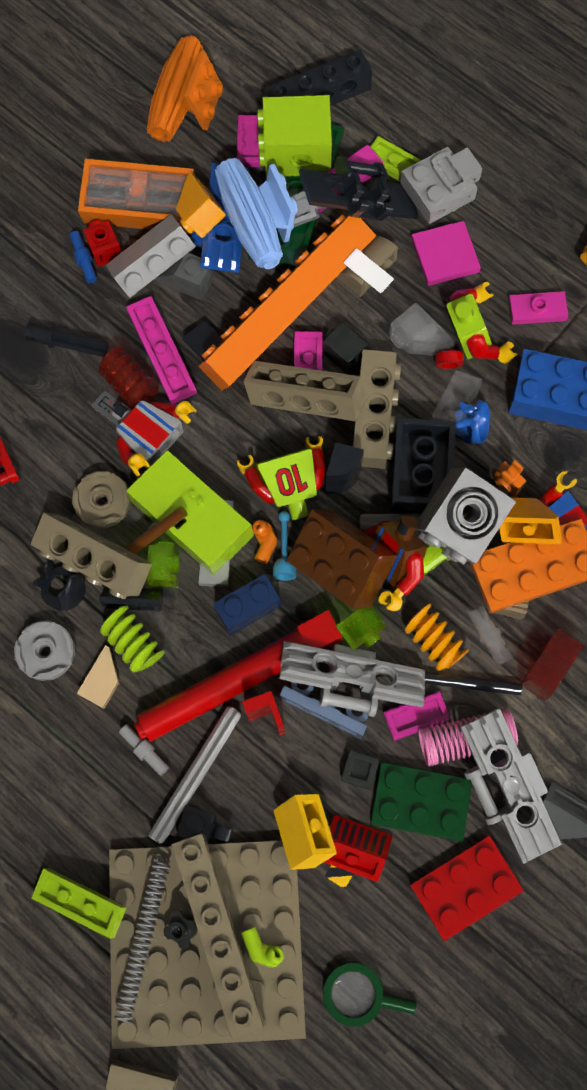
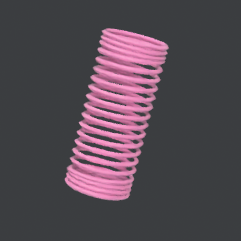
[419,708,518,767]

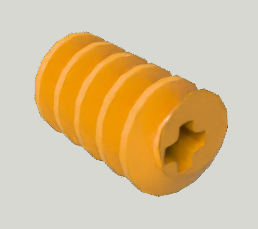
[405,604,470,671]

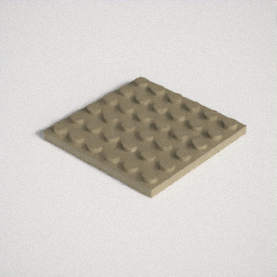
[109,841,306,1049]

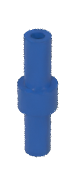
[69,231,97,283]

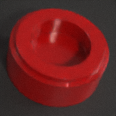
[435,350,464,369]

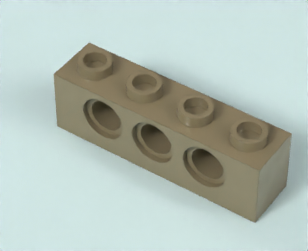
[353,349,401,469]
[243,361,366,422]
[30,513,153,599]

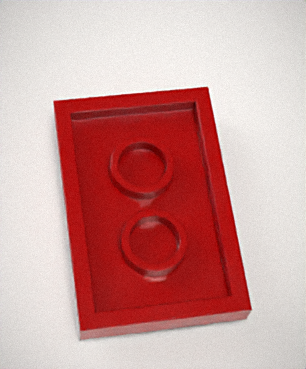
[410,836,524,942]

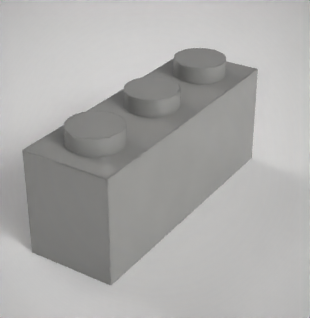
[106,214,196,298]

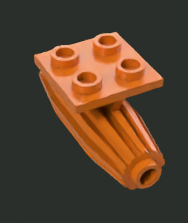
[147,36,223,142]

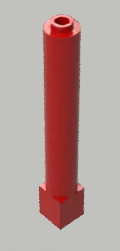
[134,610,343,742]

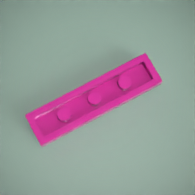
[126,296,197,404]

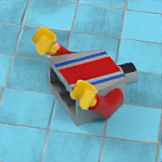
[112,401,197,477]

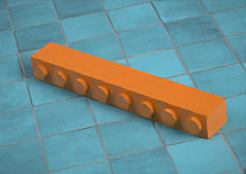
[198,214,376,391]

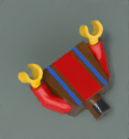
[364,516,427,611]

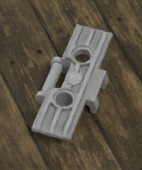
[279,641,425,717]
[460,708,562,864]

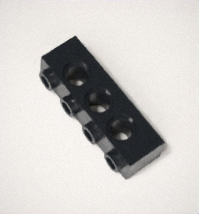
[264,49,372,106]

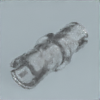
[467,605,514,667]

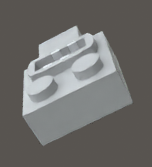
[400,147,482,224]

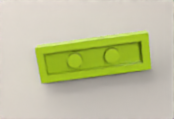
[31,868,127,939]

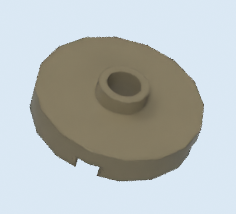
[72,471,131,528]

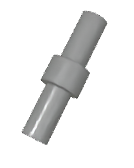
[119,724,169,776]

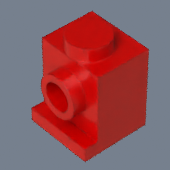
[83,220,122,267]

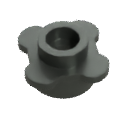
[164,910,198,949]

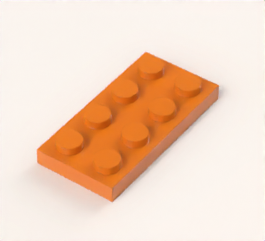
[470,519,587,614]

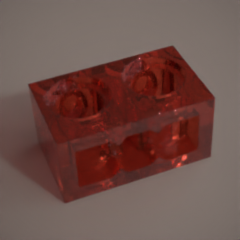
[521,629,584,701]

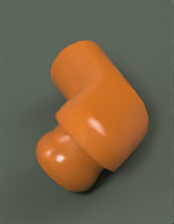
[252,520,278,565]

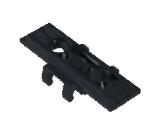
[299,156,419,221]

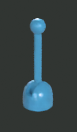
[273,511,296,581]

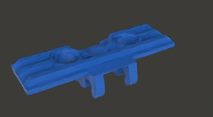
[190,163,249,273]

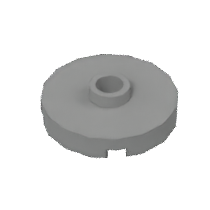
[14,621,75,681]

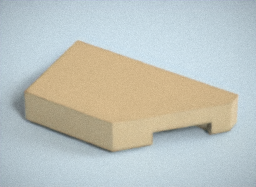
[77,645,119,709]

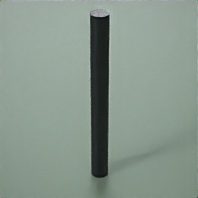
[425,672,523,696]

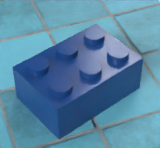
[508,349,587,430]

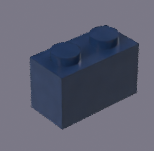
[213,574,281,636]

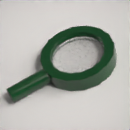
[323,963,417,1027]

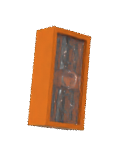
[78,159,195,234]

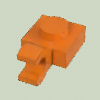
[493,460,526,497]

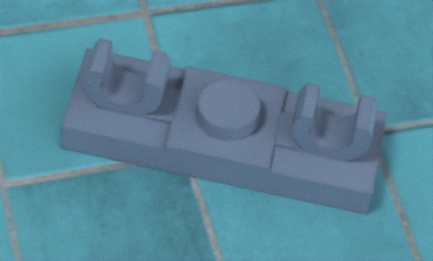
[280,682,368,739]

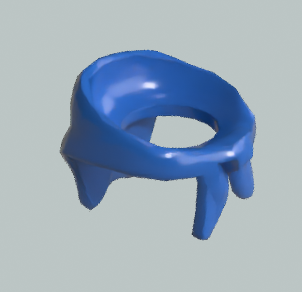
[454,400,490,444]

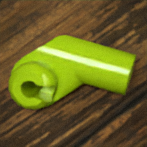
[241,927,284,968]

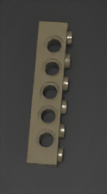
[171,834,264,1039]

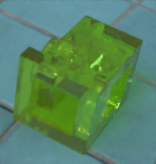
[146,541,180,588]

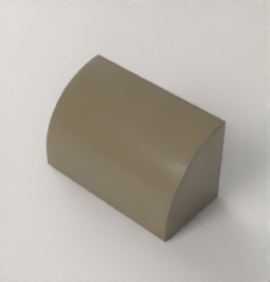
[336,236,398,297]
[106,1060,179,1090]

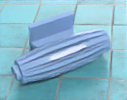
[215,158,298,269]

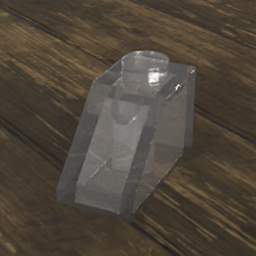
[390,303,455,355]

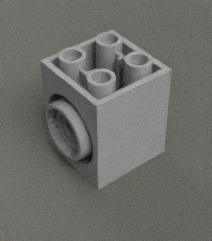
[416,467,516,565]

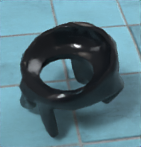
[33,561,86,611]

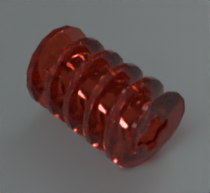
[98,346,159,409]

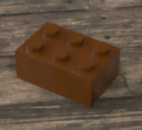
[287,510,398,609]

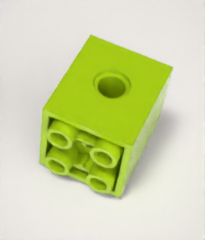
[258,95,332,177]

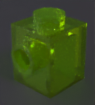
[336,606,387,651]

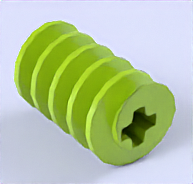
[100,606,165,672]

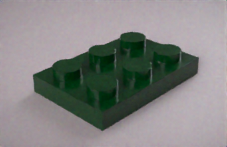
[370,763,472,842]

